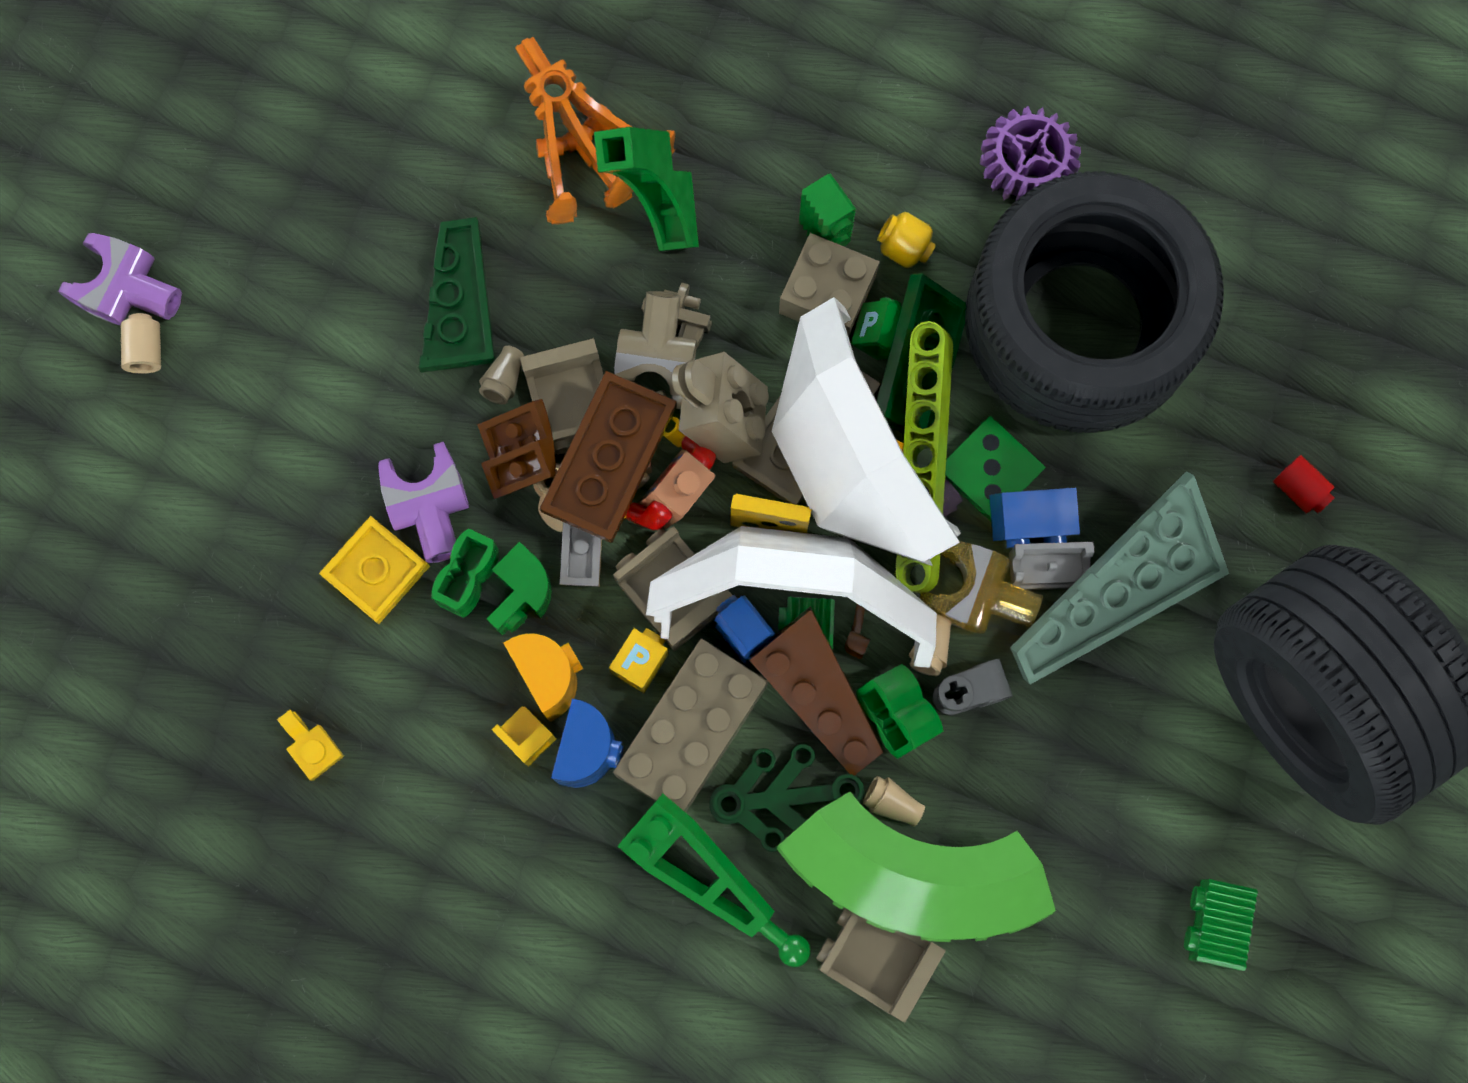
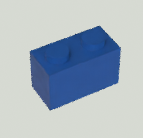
[989,488,1080,548]

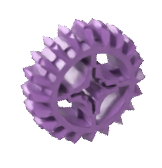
[980,106,1081,201]

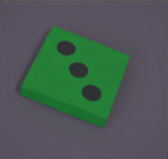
[945,416,1046,523]

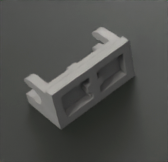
[1009,542,1094,591]

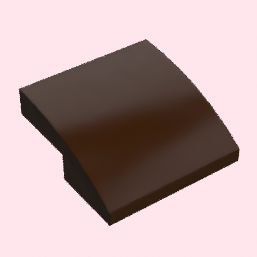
[478,399,556,499]

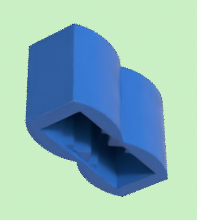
[715,595,775,665]

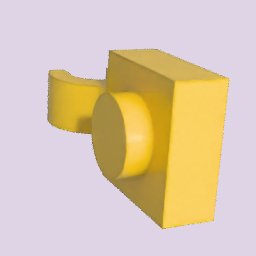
[277,710,344,781]

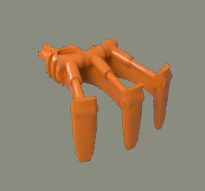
[515,37,675,224]

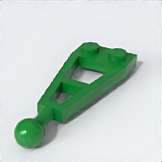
[617,793,811,967]

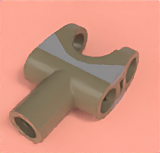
[614,291,697,409]

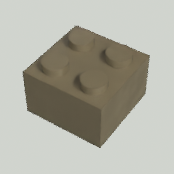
[779,233,880,337]

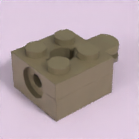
[672,352,769,463]

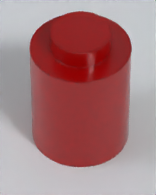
[1273,454,1335,514]

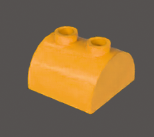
[504,634,583,722]

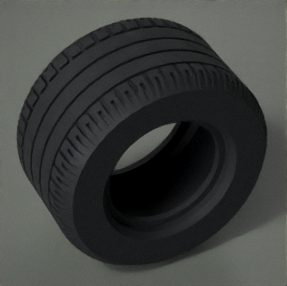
[965,171,1224,433]
[1214,545,1468,825]

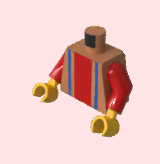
[624,417,716,530]

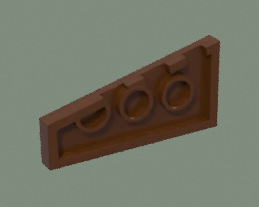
[750,606,883,776]

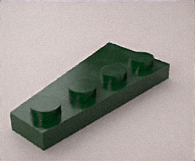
[418,217,495,373]

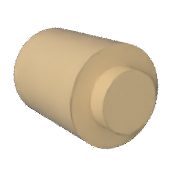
[121,313,161,373]

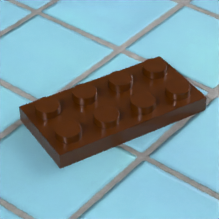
[540,371,677,543]

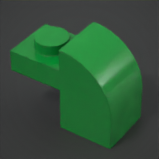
[487,542,552,636]

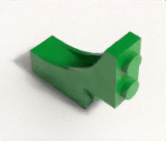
[594,127,699,251]

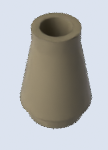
[479,346,524,404]

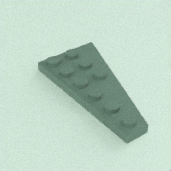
[1010,471,1229,684]

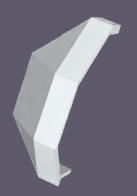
[772,297,961,566]
[646,526,937,668]

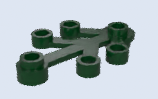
[709,744,864,852]

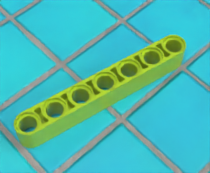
[896,321,953,593]

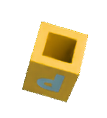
[609,628,669,693]

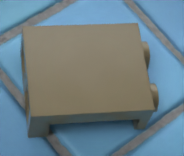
[520,338,604,454]
[613,526,732,652]
[816,908,946,1023]

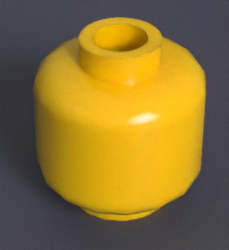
[877,212,935,268]

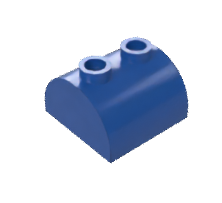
[551,698,624,788]

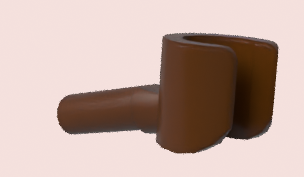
[844,603,871,659]

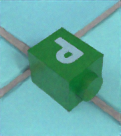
[851,298,902,360]

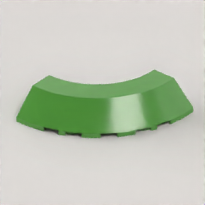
[777,792,1056,942]

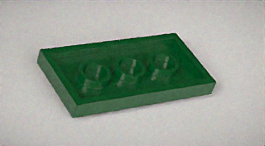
[877,273,966,434]

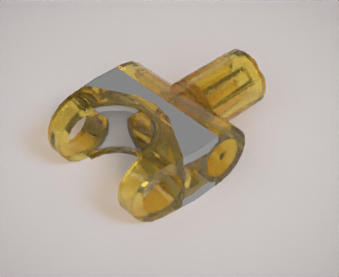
[919,541,1043,634]

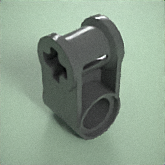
[932,659,1013,715]

